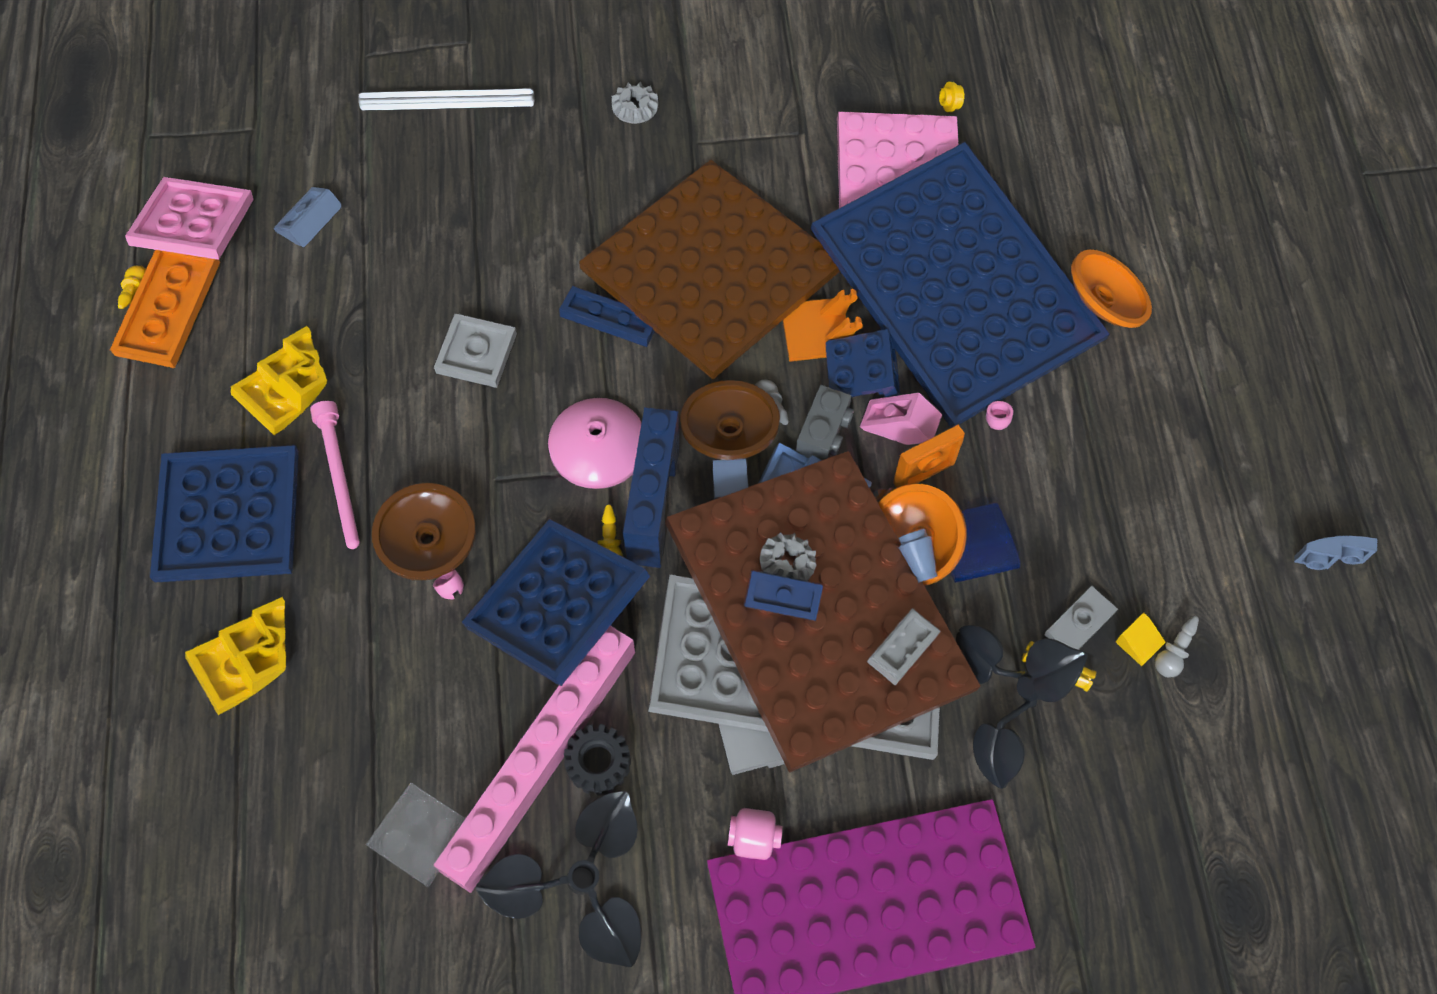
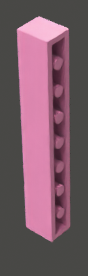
[433,626,635,893]

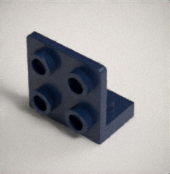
[825,329,901,398]

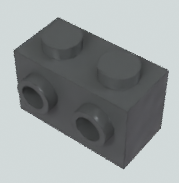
[796,385,854,460]

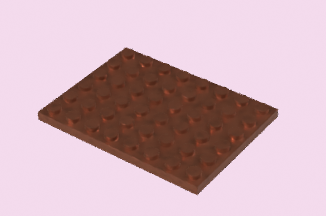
[665,451,981,773]

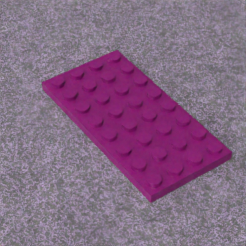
[707,799,1036,994]

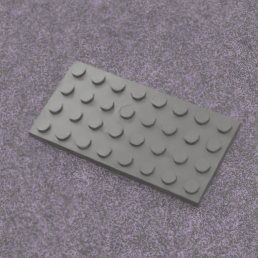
[648,575,940,760]

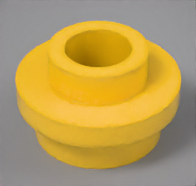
[939,82,964,112]

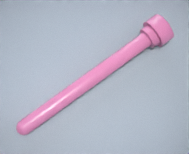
[310,401,360,549]

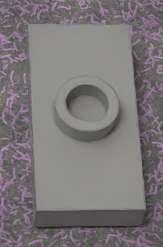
[1044,586,1118,650]
[867,608,941,685]

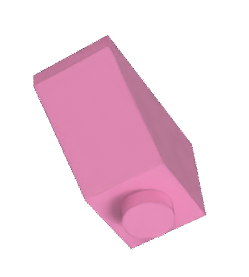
[860,393,942,445]

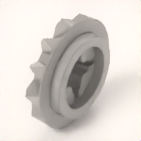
[612,82,659,124]
[760,532,817,581]

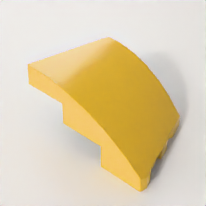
[231,326,327,435]
[185,597,286,715]

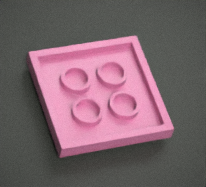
[125,177,253,260]

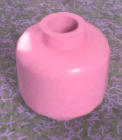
[728,808,783,860]

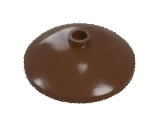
[680,380,780,460]
[372,483,476,580]

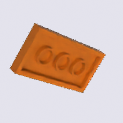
[110,250,220,368]

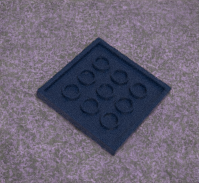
[150,445,299,583]
[462,519,650,686]

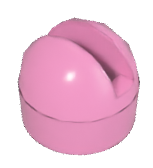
[986,401,1013,430]
[433,570,464,600]

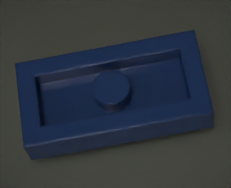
[744,569,823,621]

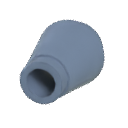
[898,529,938,583]

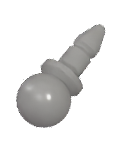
[755,379,789,425]
[1155,616,1199,678]

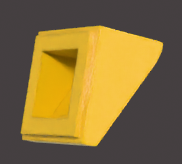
[1116,613,1166,666]

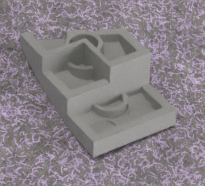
[719,724,837,775]

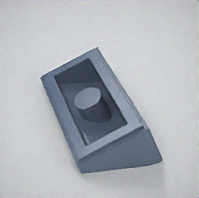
[274,187,341,247]

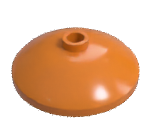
[1071,250,1152,328]
[878,484,967,586]

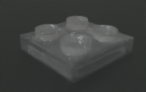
[366,783,466,887]

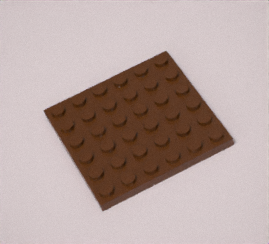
[579,160,840,379]

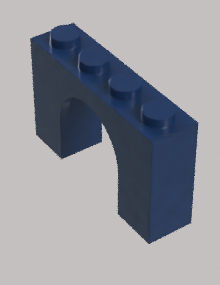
[623,407,680,568]

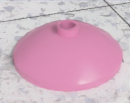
[548,398,642,489]

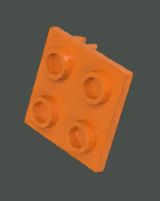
[783,289,863,362]

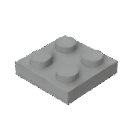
[434,314,517,388]

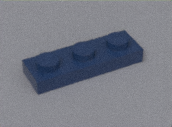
[559,286,655,347]

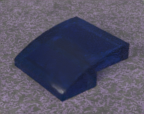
[950,503,1020,583]

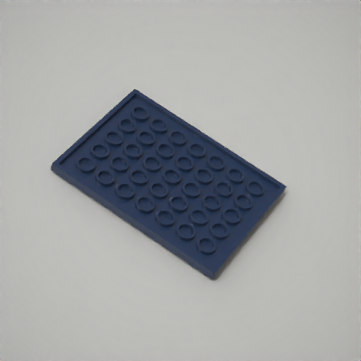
[811,142,1110,428]

